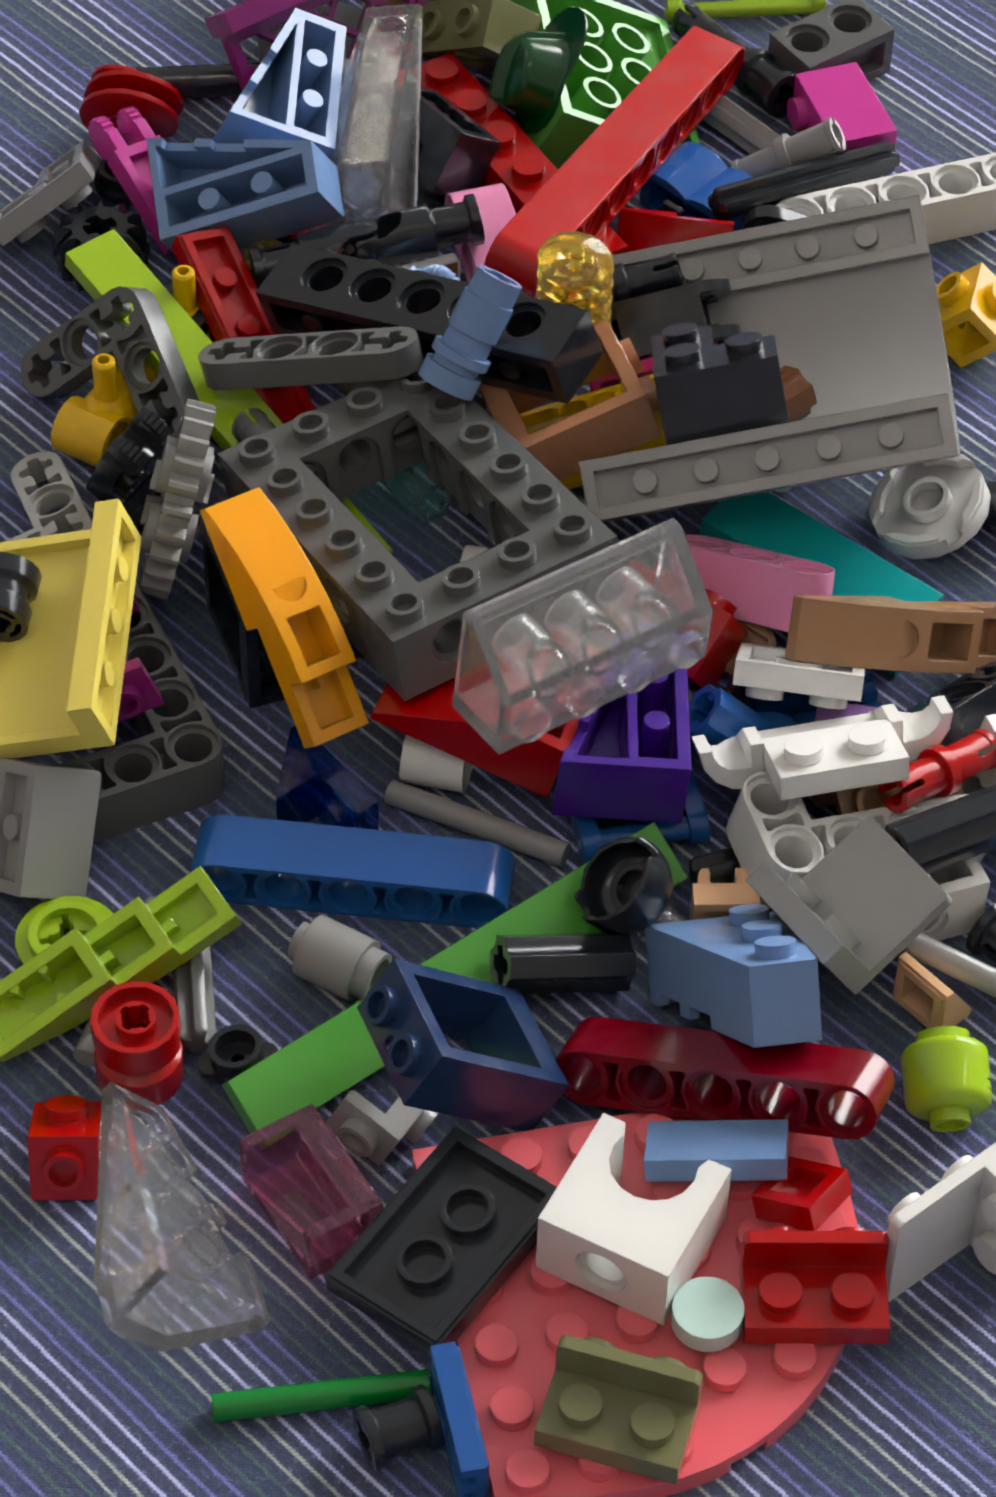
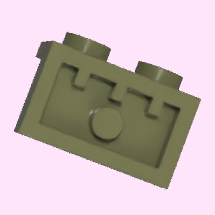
[534,1335,703,1484]

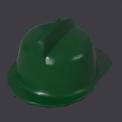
[488,7,588,134]

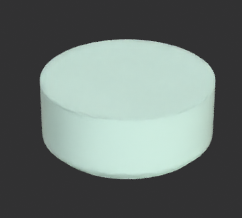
[671,1277,745,1352]

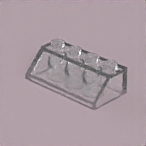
[452,518,713,755]

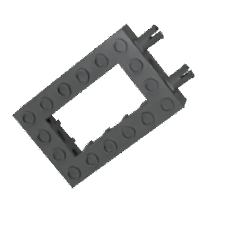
[218,370,626,701]

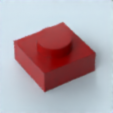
[751,1156,853,1231]

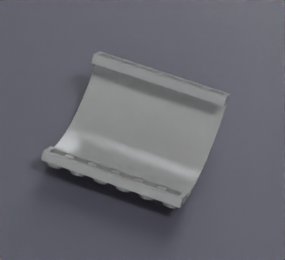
[573,195,960,522]

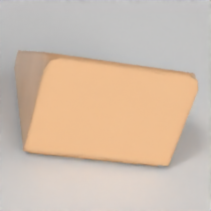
[892,952,972,1028]

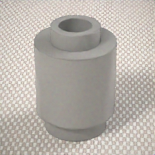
[288,915,392,1002]

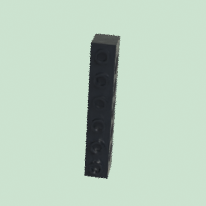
[255,243,603,404]

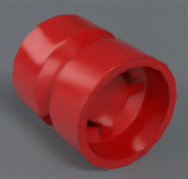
[90,981,184,1109]

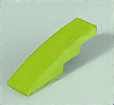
[0,865,242,1062]

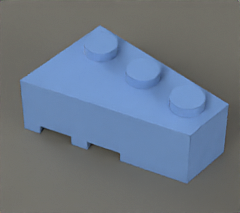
[212,8,347,158]
[146,138,345,252]
[645,904,823,1048]

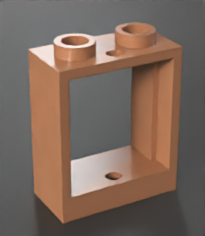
[479,320,661,481]

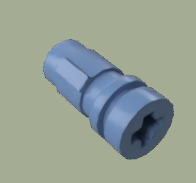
[418,265,522,401]

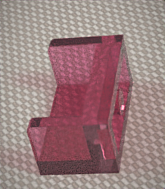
[239,1104,383,1279]

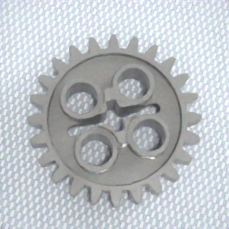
[139,398,217,600]

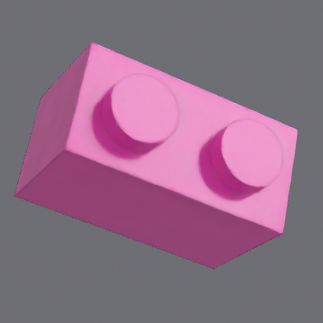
[787,62,897,156]

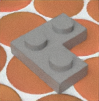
[0,140,98,246]

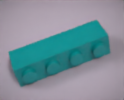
[700,492,944,678]

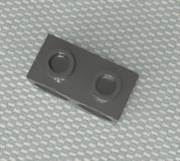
[768,0,895,81]

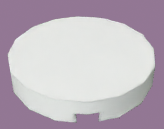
[869,454,991,560]

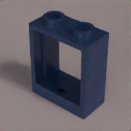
[357,959,569,1131]

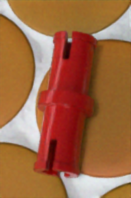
[878,729,996,814]

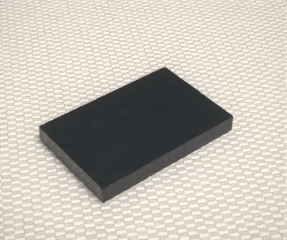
[324,1126,557,1354]

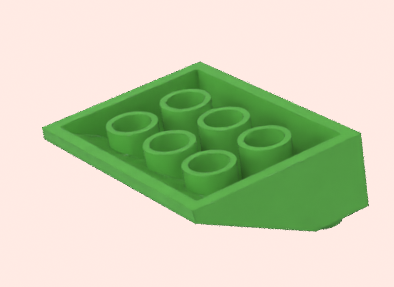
[510,0,701,169]

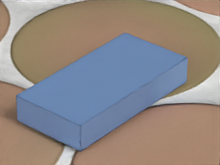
[644,1119,790,1182]

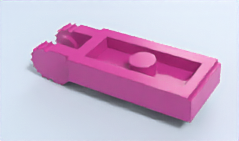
[88,106,172,255]

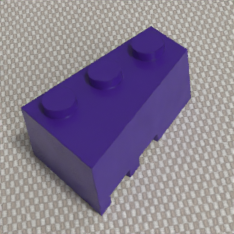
[552,626,692,823]

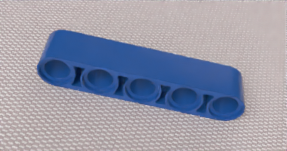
[190,815,516,929]

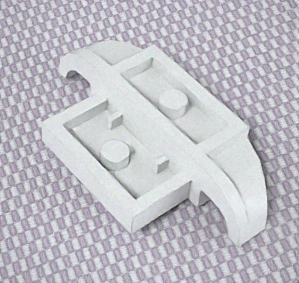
[692,695,953,801]

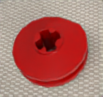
[79,64,185,139]

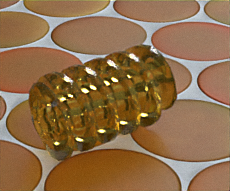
[536,231,614,325]

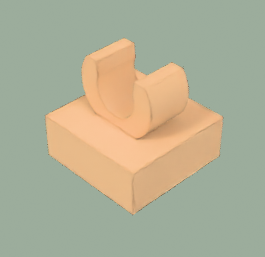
[689,868,760,920]

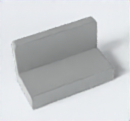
[0,758,101,899]

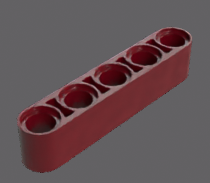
[555,1017,895,1140]

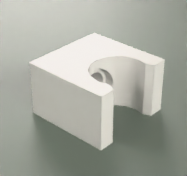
[536,1113,732,1326]

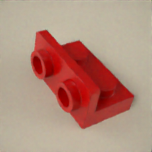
[739,1226,891,1344]

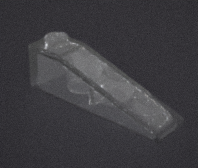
[309,4,423,232]
[94,1082,270,1352]

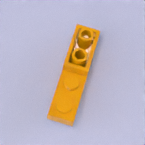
[200,487,369,749]

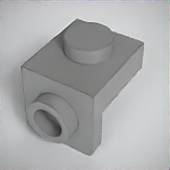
[326,1090,438,1166]

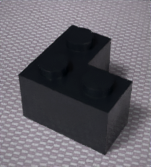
[651,322,789,445]

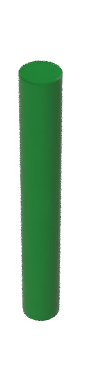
[211,1369,431,1423]

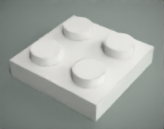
[732,642,865,709]

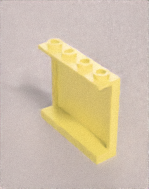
[0,499,142,759]

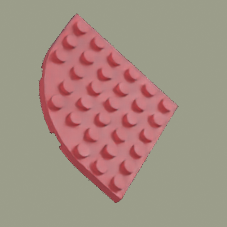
[412,1087,858,1497]

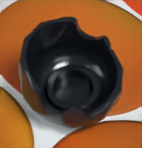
[574,836,673,935]

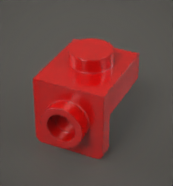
[28,1095,105,1201]

